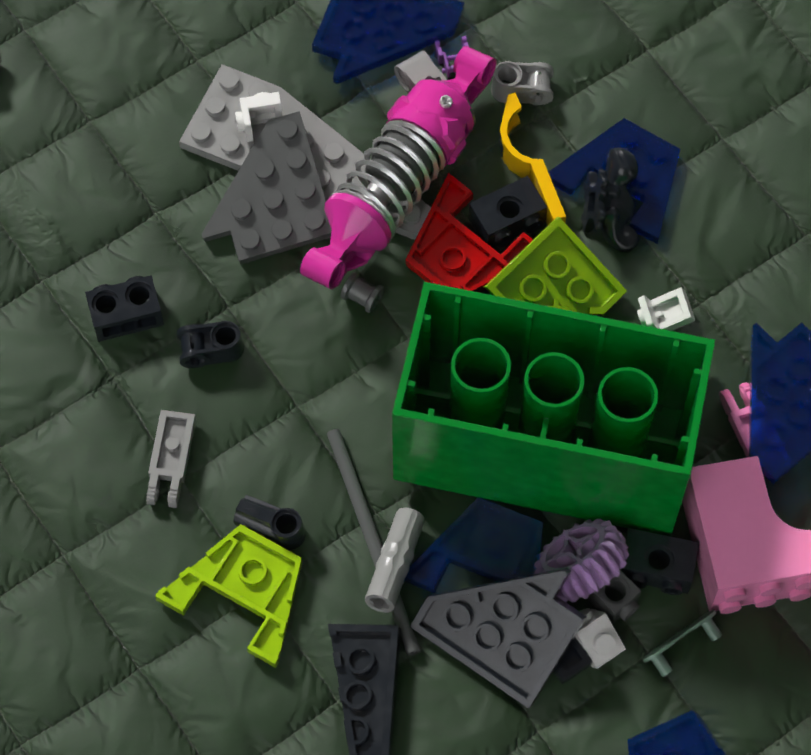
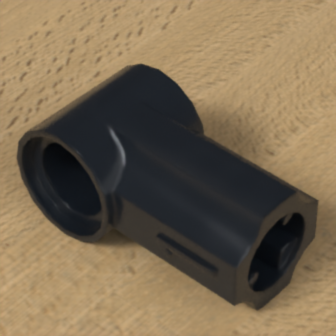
[233,495,306,550]

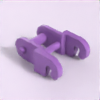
[435,36,469,78]

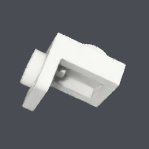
[235,92,282,142]
[637,287,695,331]
[575,608,626,669]

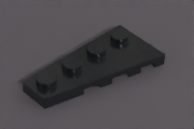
[328,624,401,755]

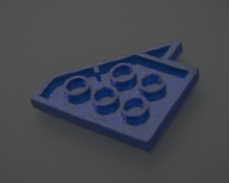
[312,0,465,84]
[749,322,811,484]

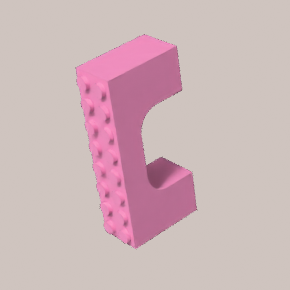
[682,456,811,614]

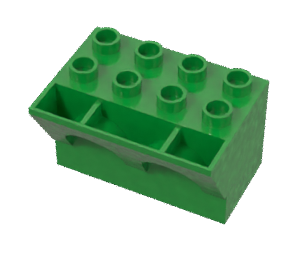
[392,282,715,537]

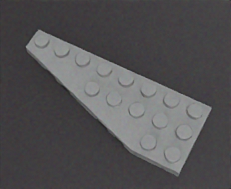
[179,65,431,240]

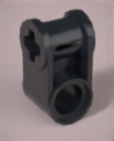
[177,321,245,368]

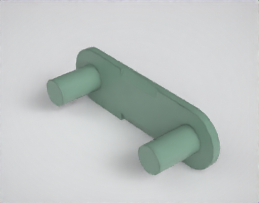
[642,609,722,677]

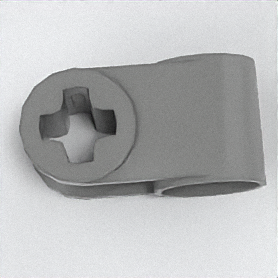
[394,51,447,92]
[491,61,553,105]

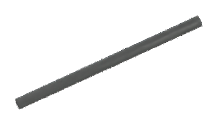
[327,429,421,656]

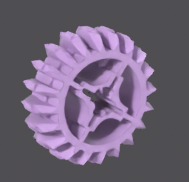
[533,518,629,603]

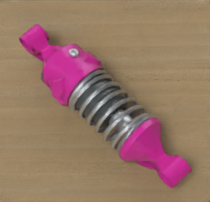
[300,46,496,290]

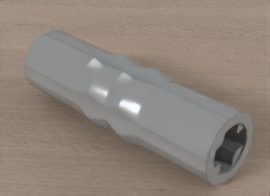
[365,508,425,613]

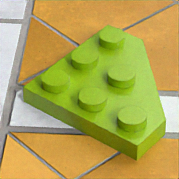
[484,217,627,315]

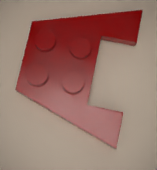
[405,173,533,293]

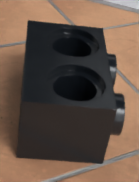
[85,275,164,342]

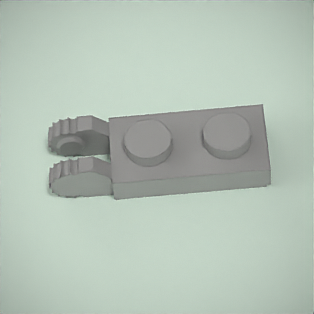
[146,410,196,508]

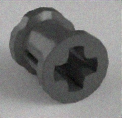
[340,271,385,314]

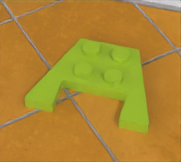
[155,524,302,668]

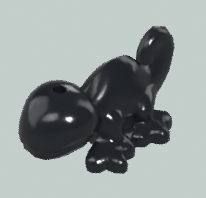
[581,147,640,252]

